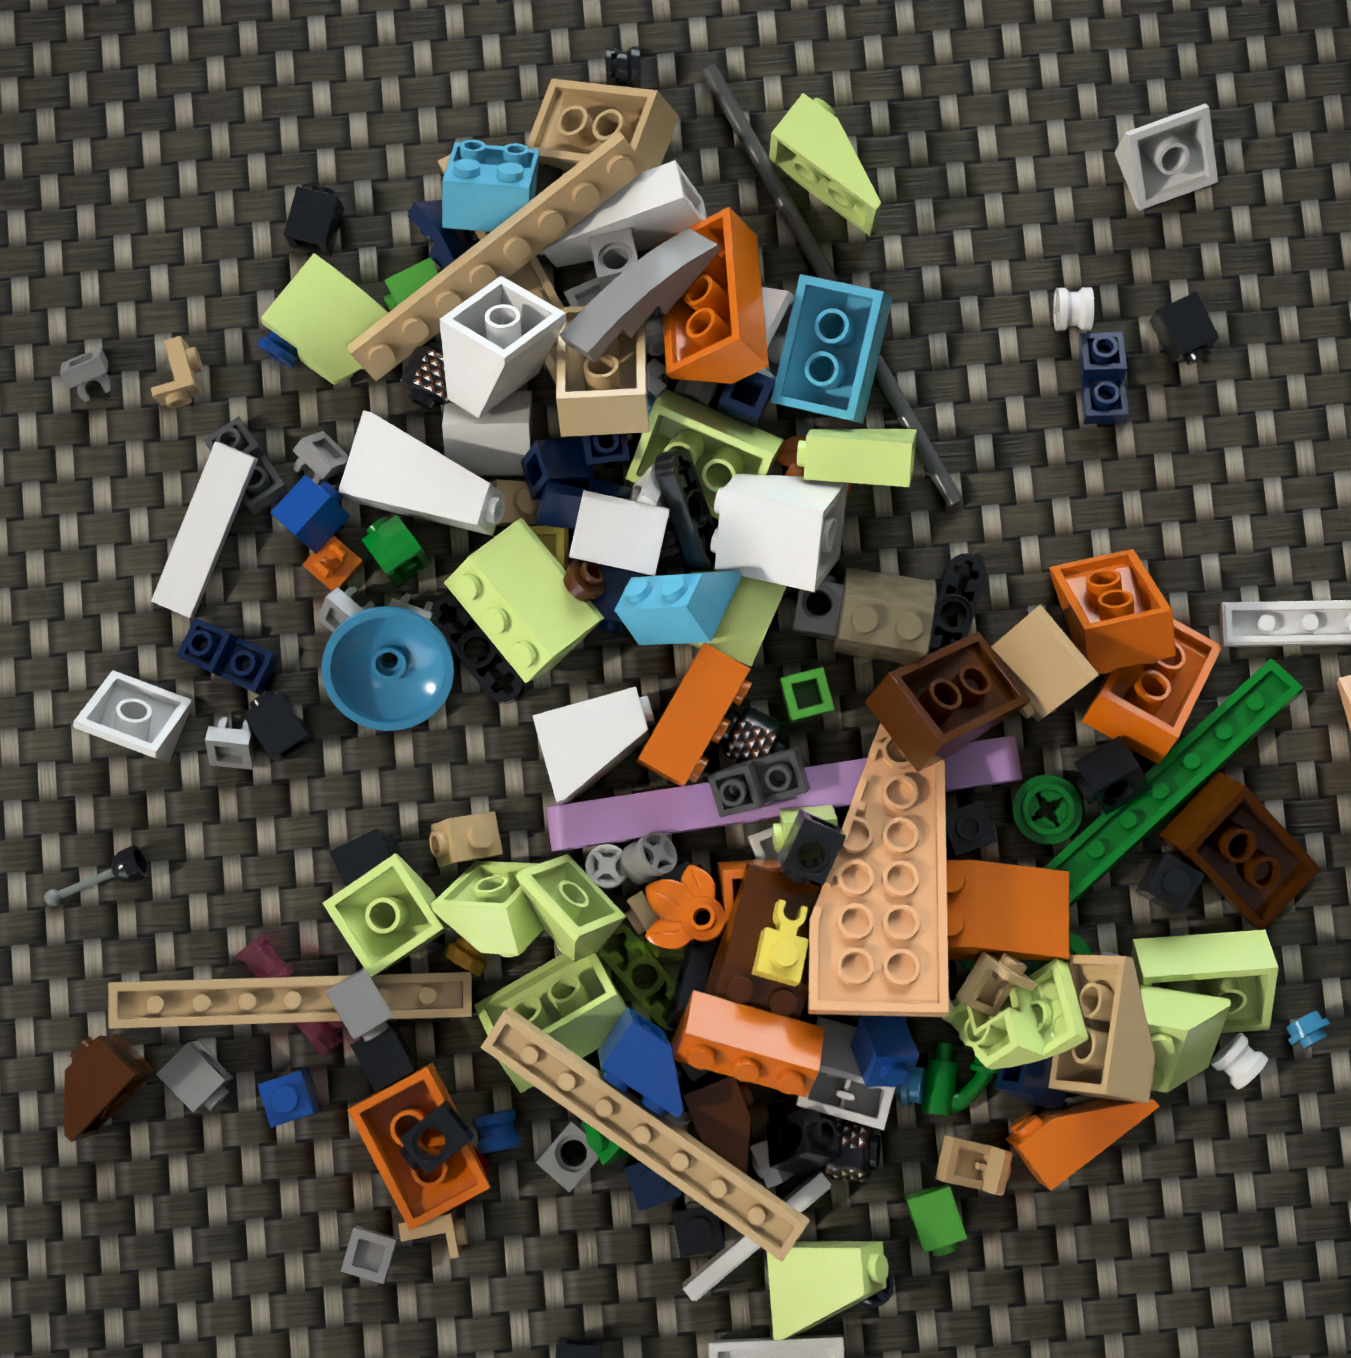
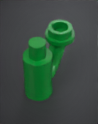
[921,1041,1000,1116]

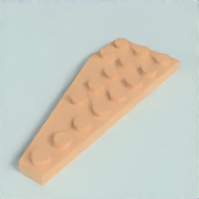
[808,667,949,1017]

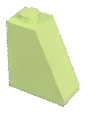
[797,429,917,487]
[767,1241,888,1340]

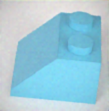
[614,570,742,645]

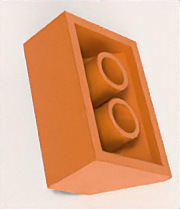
[635,643,752,787]
[670,990,825,1098]

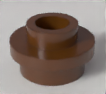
[563,560,605,602]

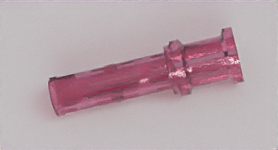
[235,932,343,1058]

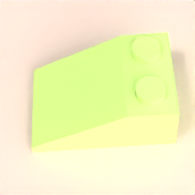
[769,93,881,236]

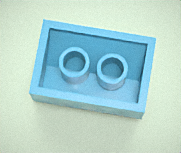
[771,274,893,424]

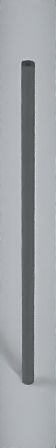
[701,64,963,508]

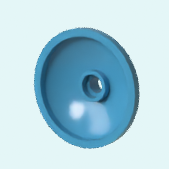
[321,606,454,731]

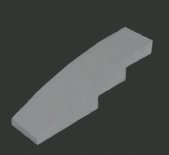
[559,228,721,362]

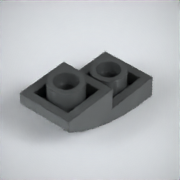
[203,416,290,515]
[707,747,810,818]

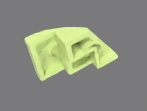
[261,253,389,385]
[688,568,786,669]
[941,958,1089,1070]

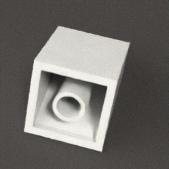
[439,276,566,418]
[711,474,848,592]
[532,687,655,805]

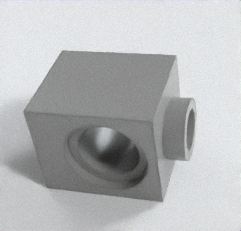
[589,227,639,291]
[325,968,393,1042]
[156,1041,234,1113]
[536,1119,599,1193]

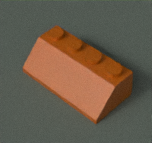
[658,207,769,384]

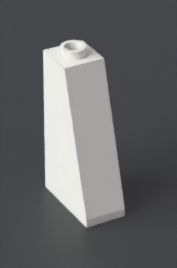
[539,160,707,268]
[338,410,505,536]

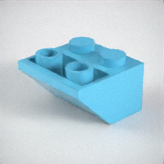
[442,140,539,232]

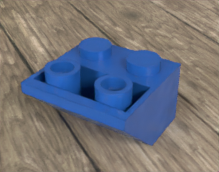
[597,1006,684,1118]

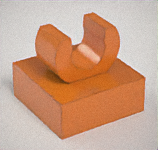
[302,535,365,591]

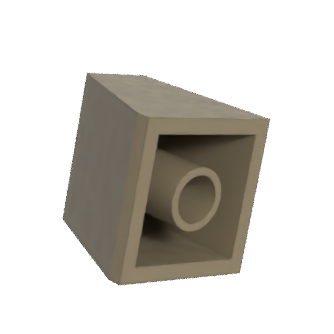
[833,567,935,665]

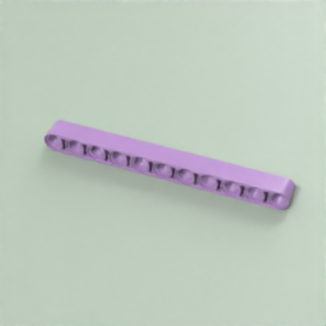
[545,736,1023,852]

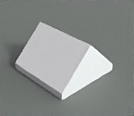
[1115,103,1218,211]
[442,391,533,477]
[569,490,670,576]
[73,670,193,763]

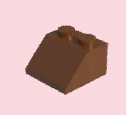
[64,1034,156,1142]

